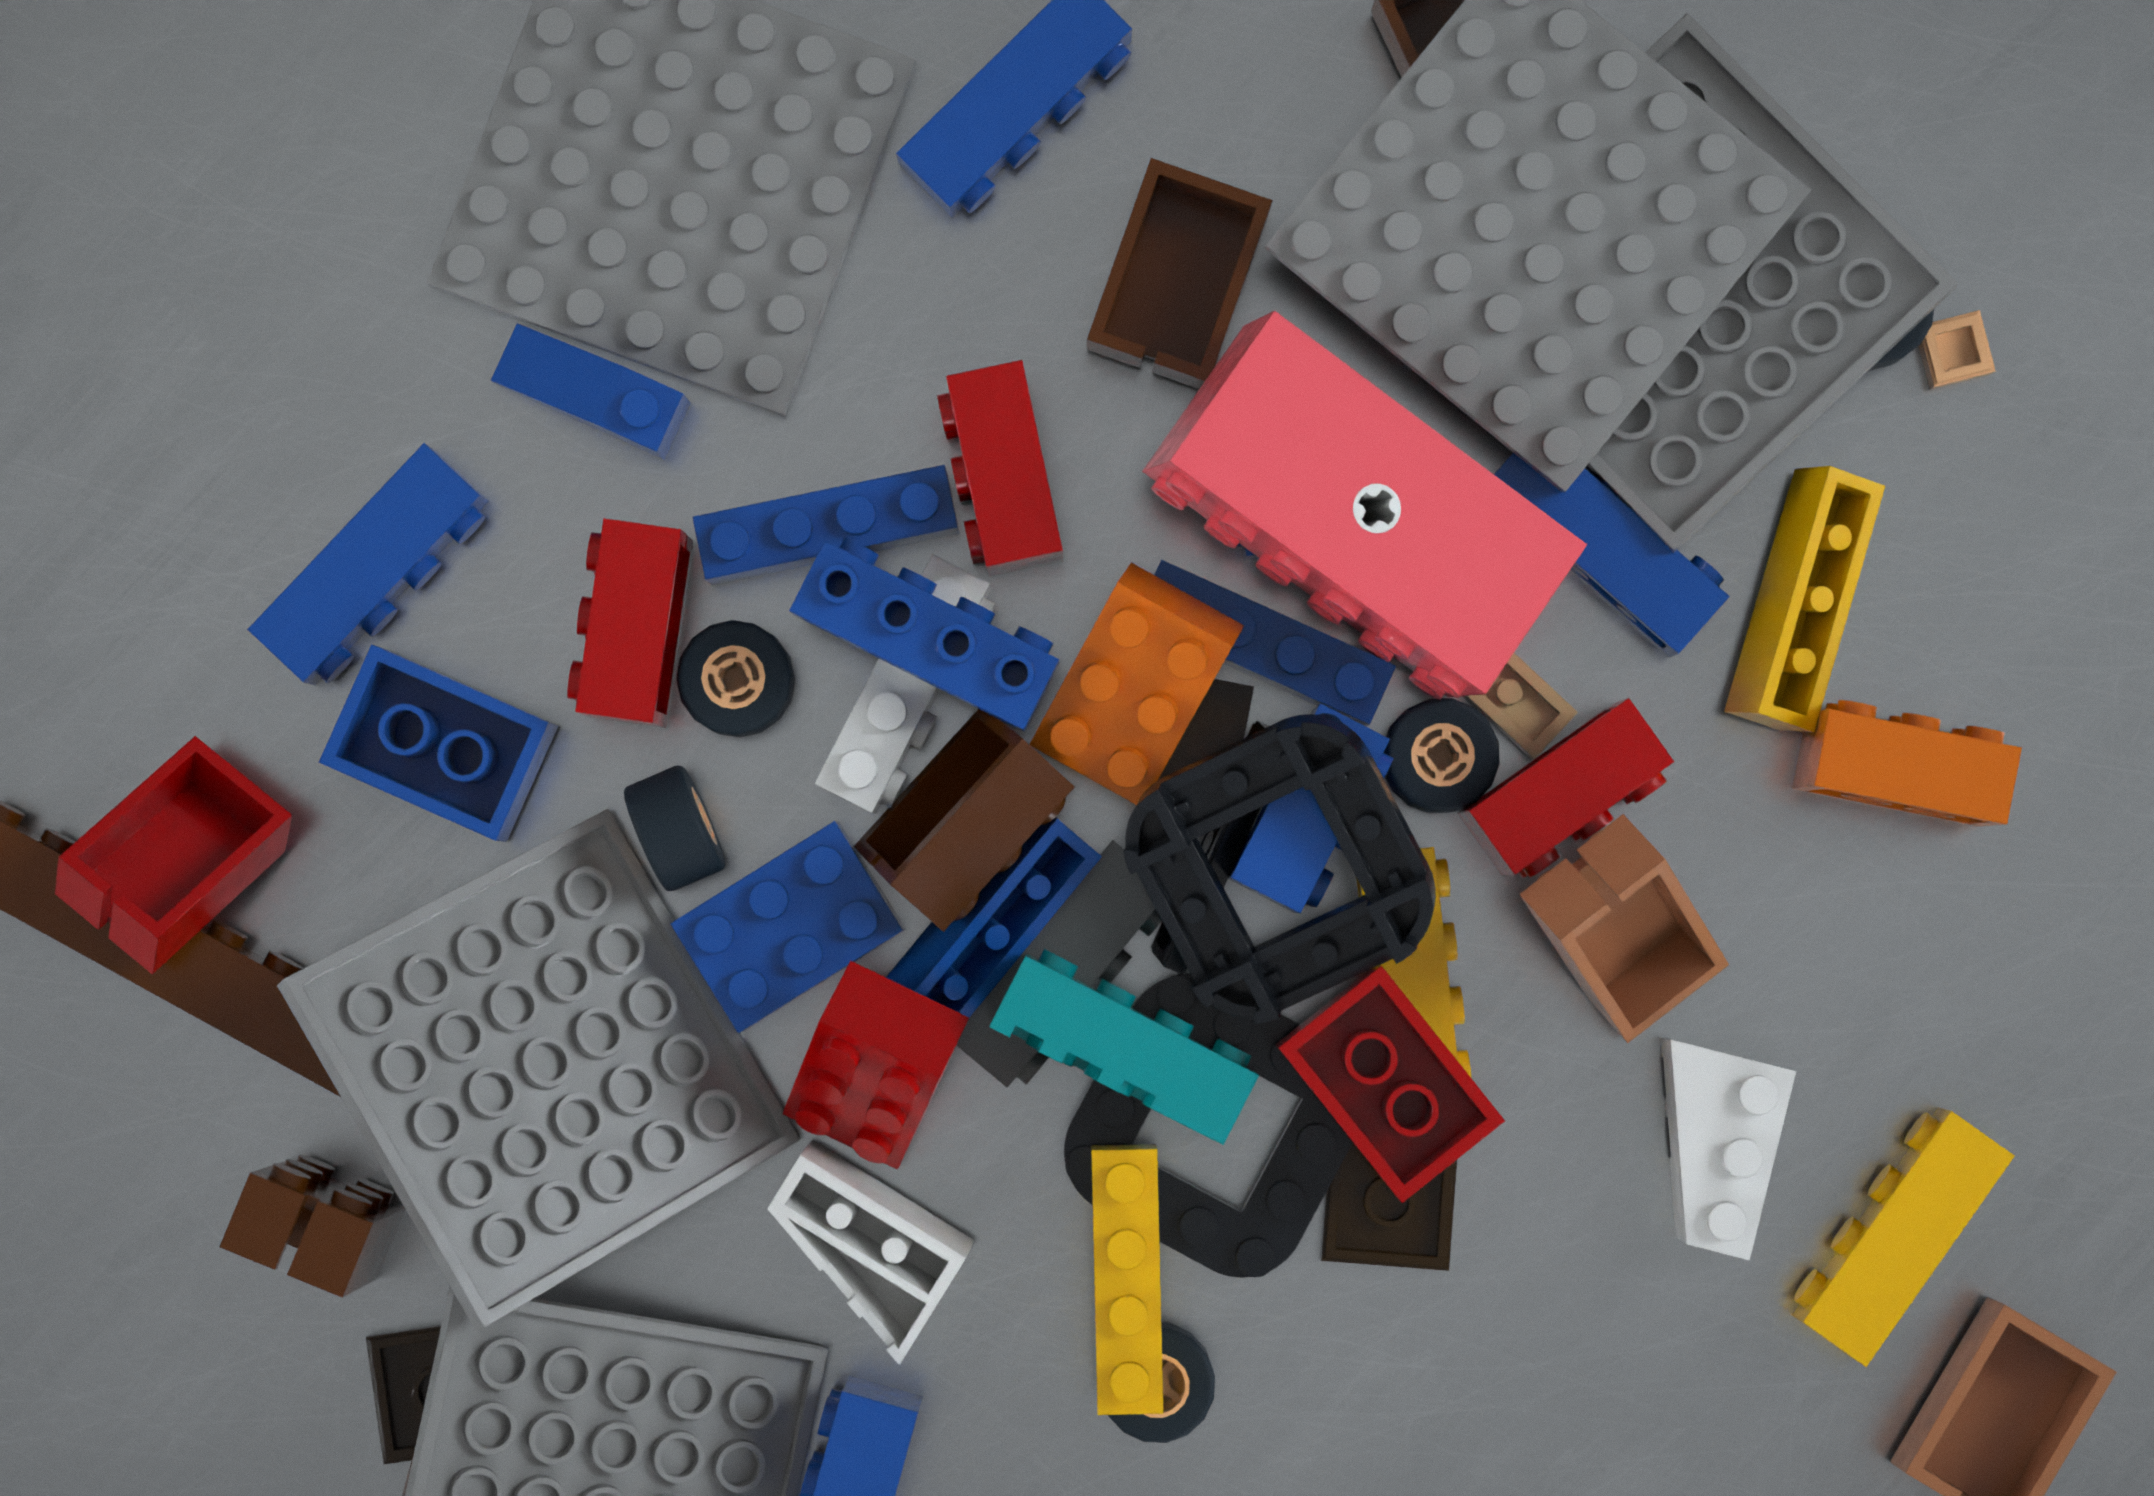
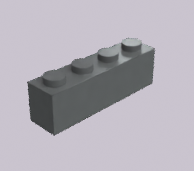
[957,840,1162,1088]

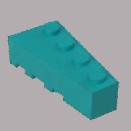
[989,949,1259,1145]

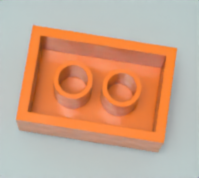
[1029,562,1244,805]
[1792,700,2022,827]

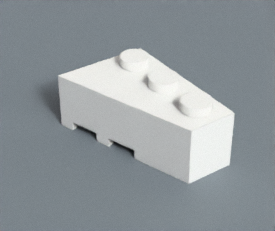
[1660,1037,1796,1260]
[767,1139,975,1365]

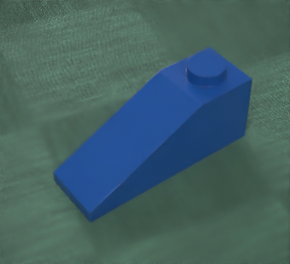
[491,323,691,460]

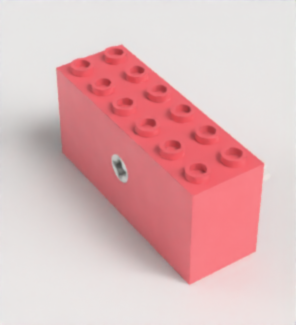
[1142,311,1587,700]

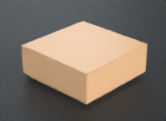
[1918,310,1996,390]

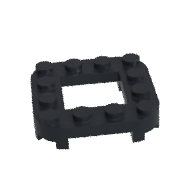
[1123,713,1436,1024]
[1064,973,1353,1278]

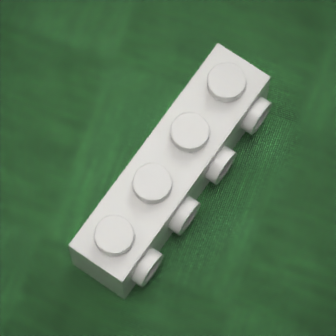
[815,554,996,814]

